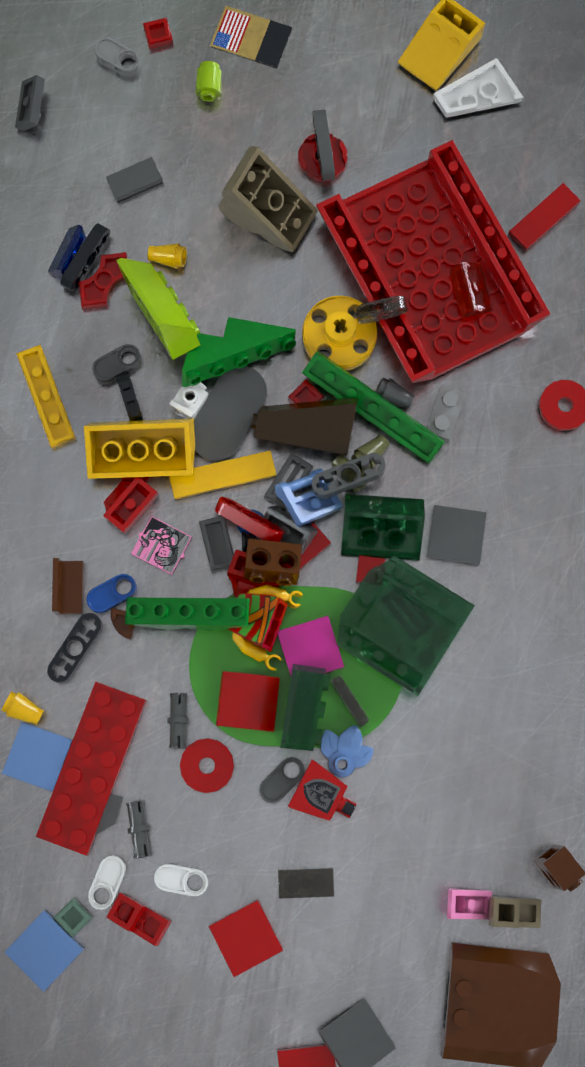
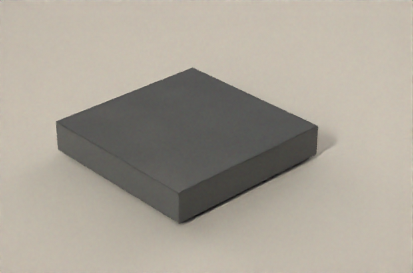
[427,505,487,565]
[318,999,396,1067]

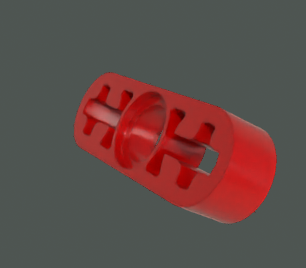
[214,497,285,542]

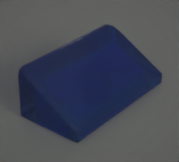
[48,224,86,278]

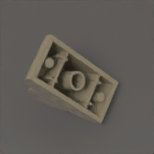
[218,146,318,252]

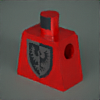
[288,760,357,821]

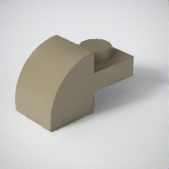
[489,896,541,928]

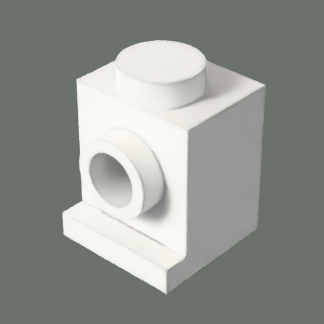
[169,382,209,420]

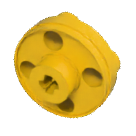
[302,295,377,371]

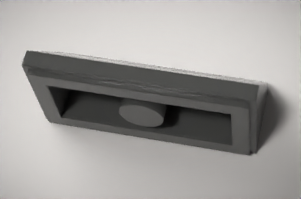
[263,506,318,555]

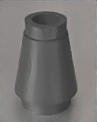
[375,377,414,409]

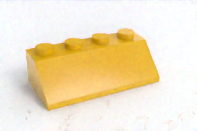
[84,418,195,479]

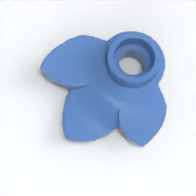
[320,725,373,778]

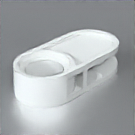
[88,855,127,910]
[154,864,208,896]

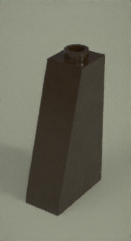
[251,398,358,455]

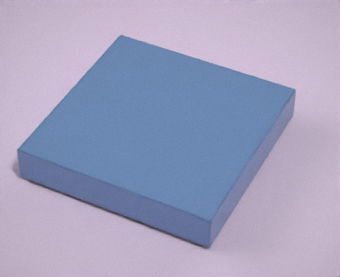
[2,722,73,792]
[4,910,84,992]

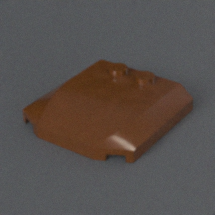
[441,942,561,1067]

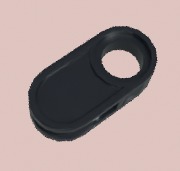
[116,371,143,421]

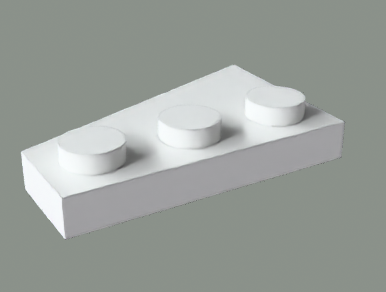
[433,58,524,118]

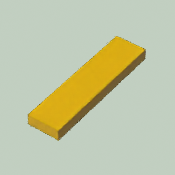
[16,345,76,449]
[169,450,277,500]

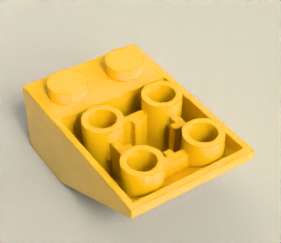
[398,0,485,92]

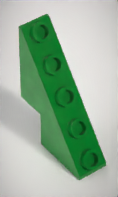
[182,317,296,387]
[125,597,250,631]

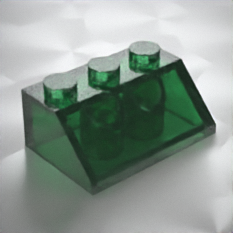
[341,494,425,560]
[280,664,330,751]

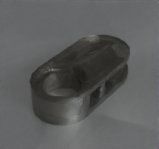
[355,296,408,324]

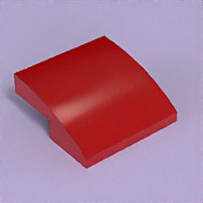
[216,671,280,732]

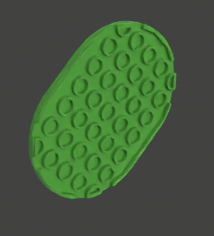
[189,586,404,748]

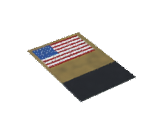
[210,5,292,68]

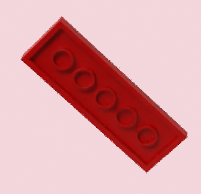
[36,682,147,856]

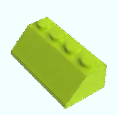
[116,258,200,360]

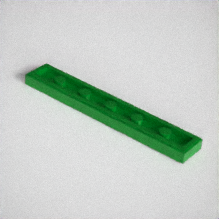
[302,350,445,463]

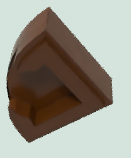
[110,608,135,640]

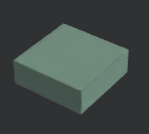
[53,897,93,938]

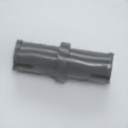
[167,693,189,749]
[126,800,151,859]

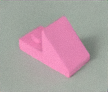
[447,888,492,919]

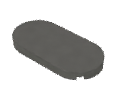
[194,366,267,462]

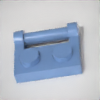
[275,468,343,527]

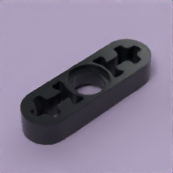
[60,223,110,292]
[47,613,103,684]

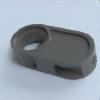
[92,344,141,384]
[259,757,305,803]

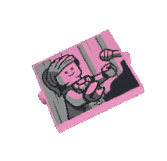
[131,516,192,575]

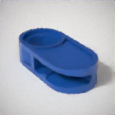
[86,574,137,614]

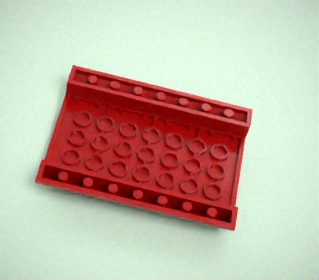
[316,140,551,383]

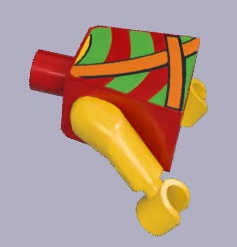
[228,585,303,670]

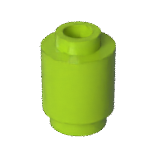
[195,61,222,102]

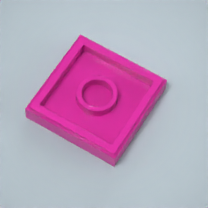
[277,616,344,683]

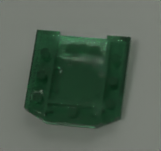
[337,556,475,697]

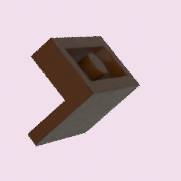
[52,558,84,615]

